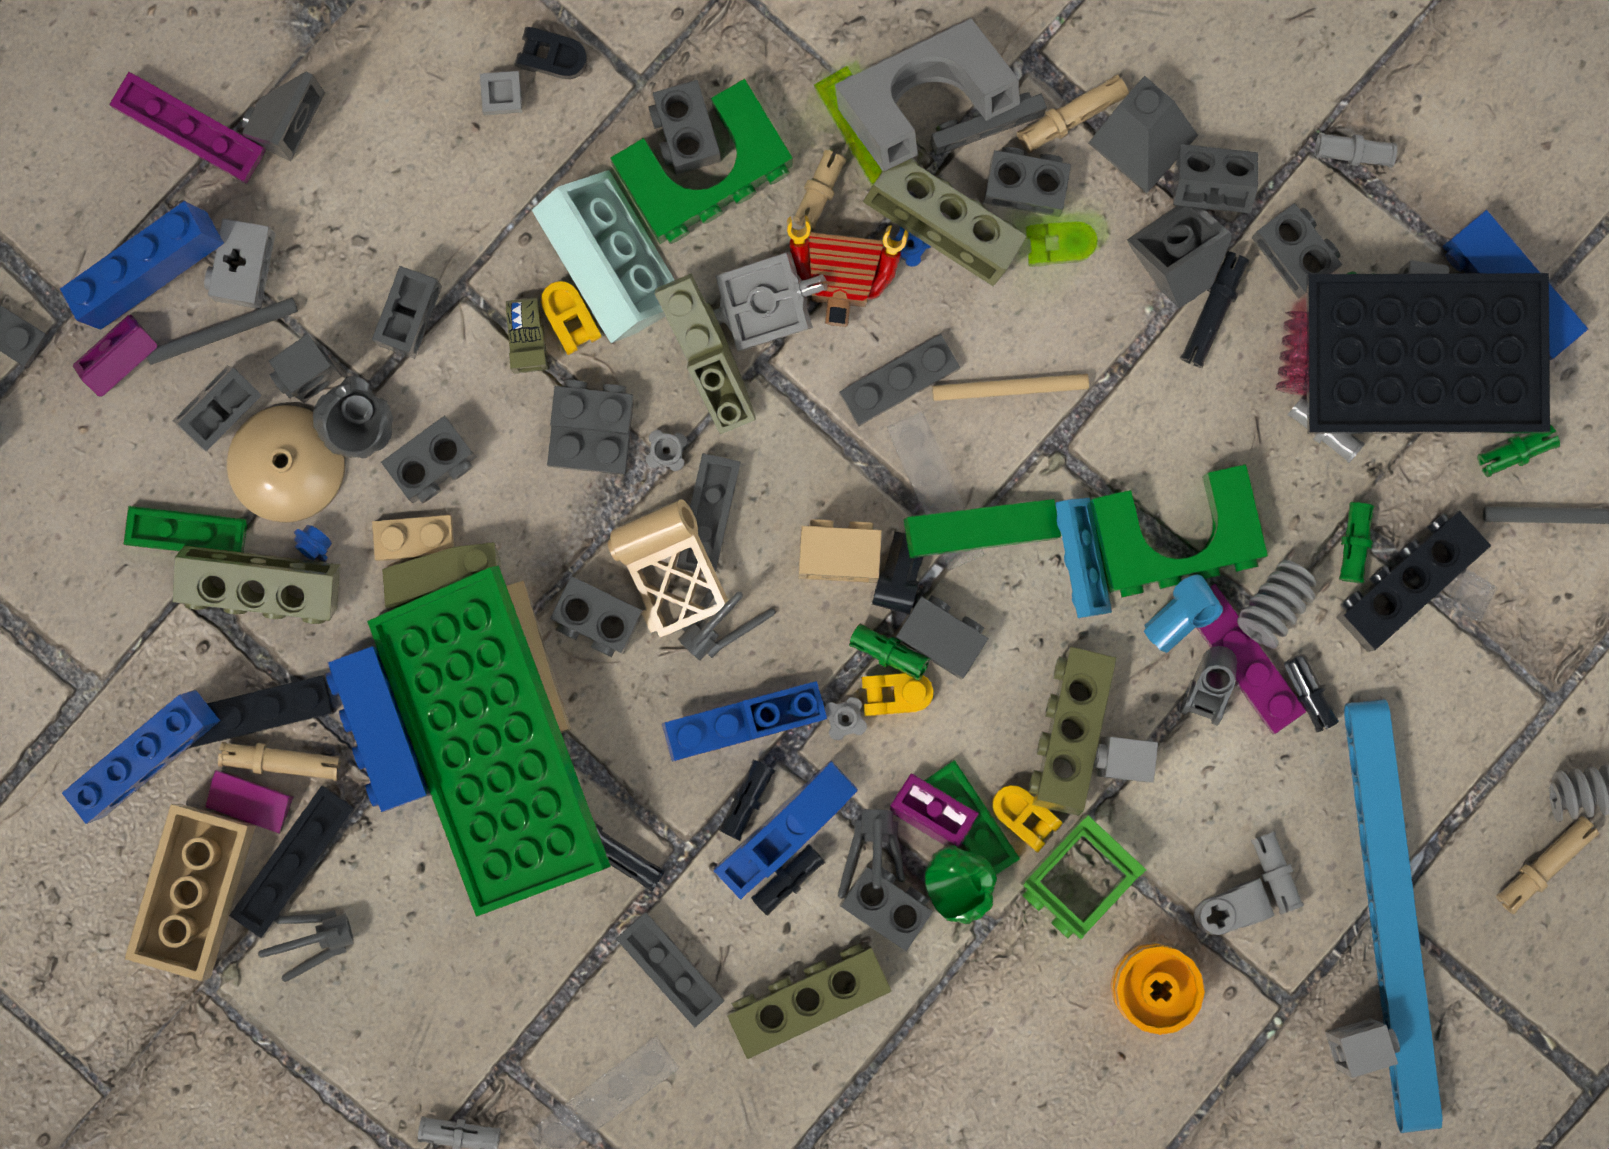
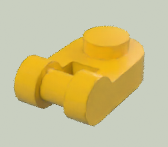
[541,281,602,355]
[861,673,934,716]
[992,785,1063,853]

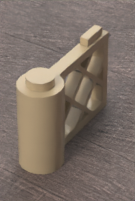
[608,500,728,638]

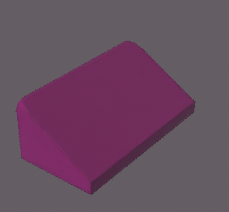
[73,314,157,397]
[205,770,294,834]
[890,773,979,848]

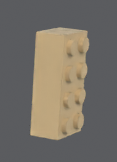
[125,804,256,981]

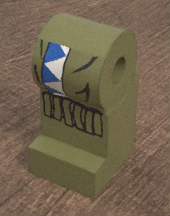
[506,297,549,374]

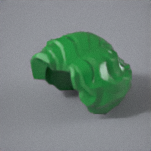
[925,845,997,925]

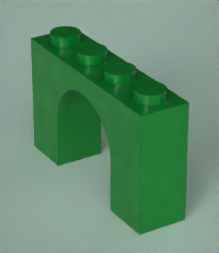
[610,78,793,244]
[1090,464,1268,598]

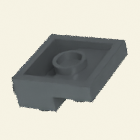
[547,380,634,475]

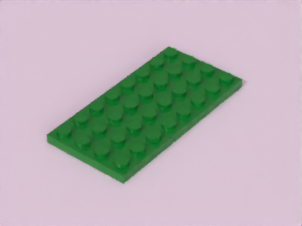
[367,565,611,917]

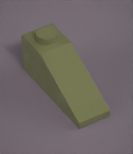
[382,542,501,608]

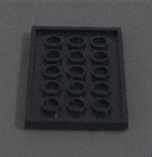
[1306,273,1550,434]

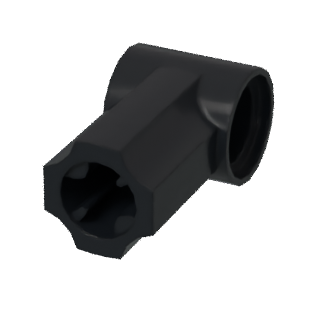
[872,531,923,615]

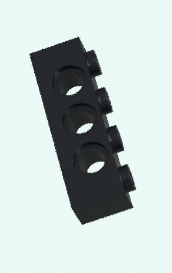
[1336,511,1491,652]

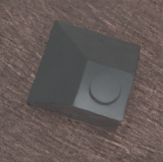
[242,71,325,162]
[1088,76,1198,194]
[1127,206,1232,308]

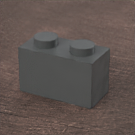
[896,595,989,680]

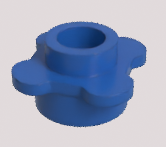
[892,227,931,267]
[294,525,332,562]

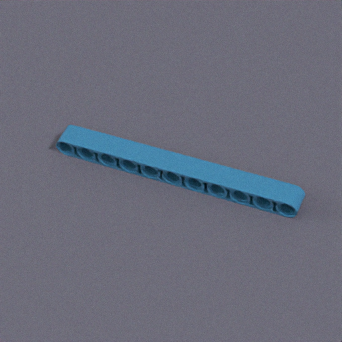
[1344,699,1443,1133]

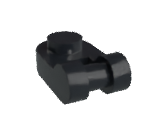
[514,27,588,80]

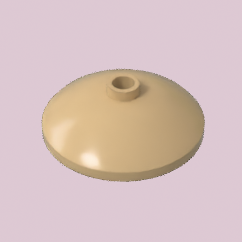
[227,405,345,523]

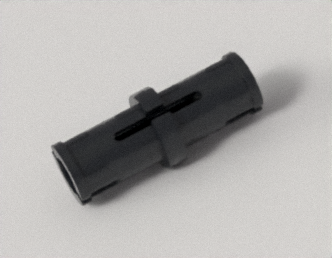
[718,759,776,841]
[751,844,826,916]

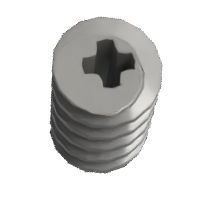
[1237,560,1316,649]
[1549,764,1609,822]

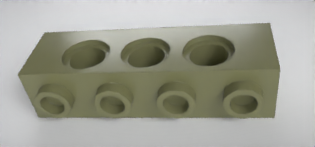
[863,158,1027,287]
[172,545,340,624]
[1028,647,1117,816]
[727,943,892,1059]

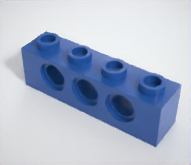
[62,690,220,824]

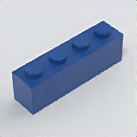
[60,201,224,330]
[1442,210,1588,360]
[325,646,431,812]

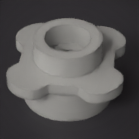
[646,430,687,471]
[824,697,867,740]

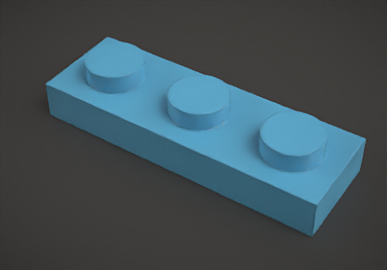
[1055,498,1112,618]

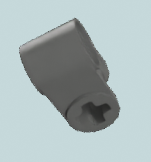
[1180,646,1237,726]

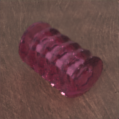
[1275,311,1307,396]

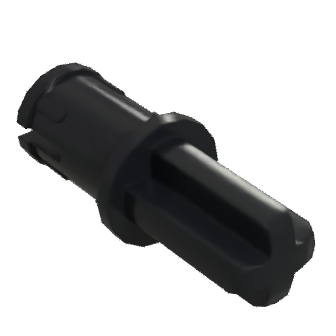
[1284,654,1339,732]

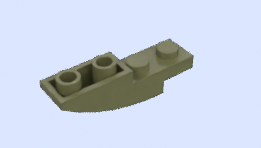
[654,274,756,434]

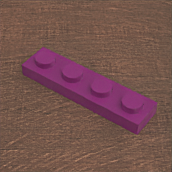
[109,72,266,184]
[1197,584,1307,735]

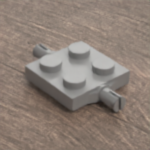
[713,253,828,351]

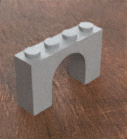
[835,18,1020,172]

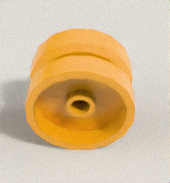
[1110,943,1205,1035]

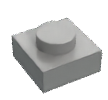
[480,71,523,116]

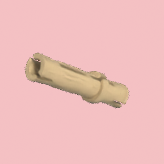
[1017,75,1129,154]
[218,742,341,781]
[1496,816,1599,914]

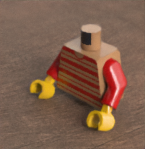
[786,216,908,327]

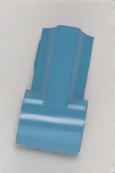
[1144,575,1223,653]

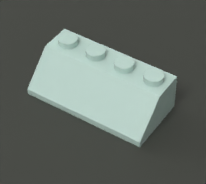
[532,170,674,343]

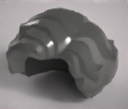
[313,376,394,459]

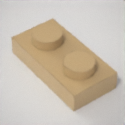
[372,515,454,561]

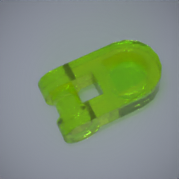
[1025,221,1098,267]

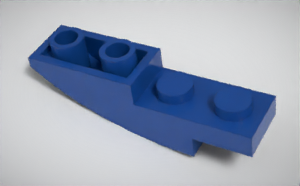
[662,681,827,762]
[714,761,858,900]

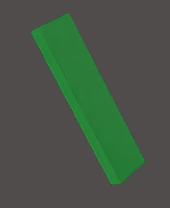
[903,499,1061,558]

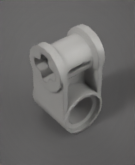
[1193,878,1275,935]

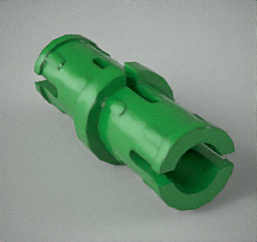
[1477,424,1560,477]
[1339,502,1375,583]
[849,623,930,681]

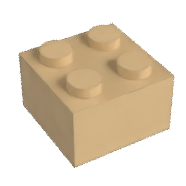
[798,519,882,583]

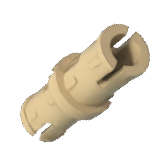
[792,150,847,231]

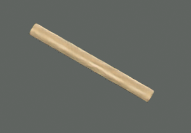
[932,374,1089,401]

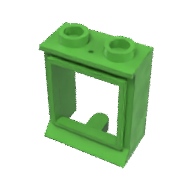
[1020,815,1146,940]

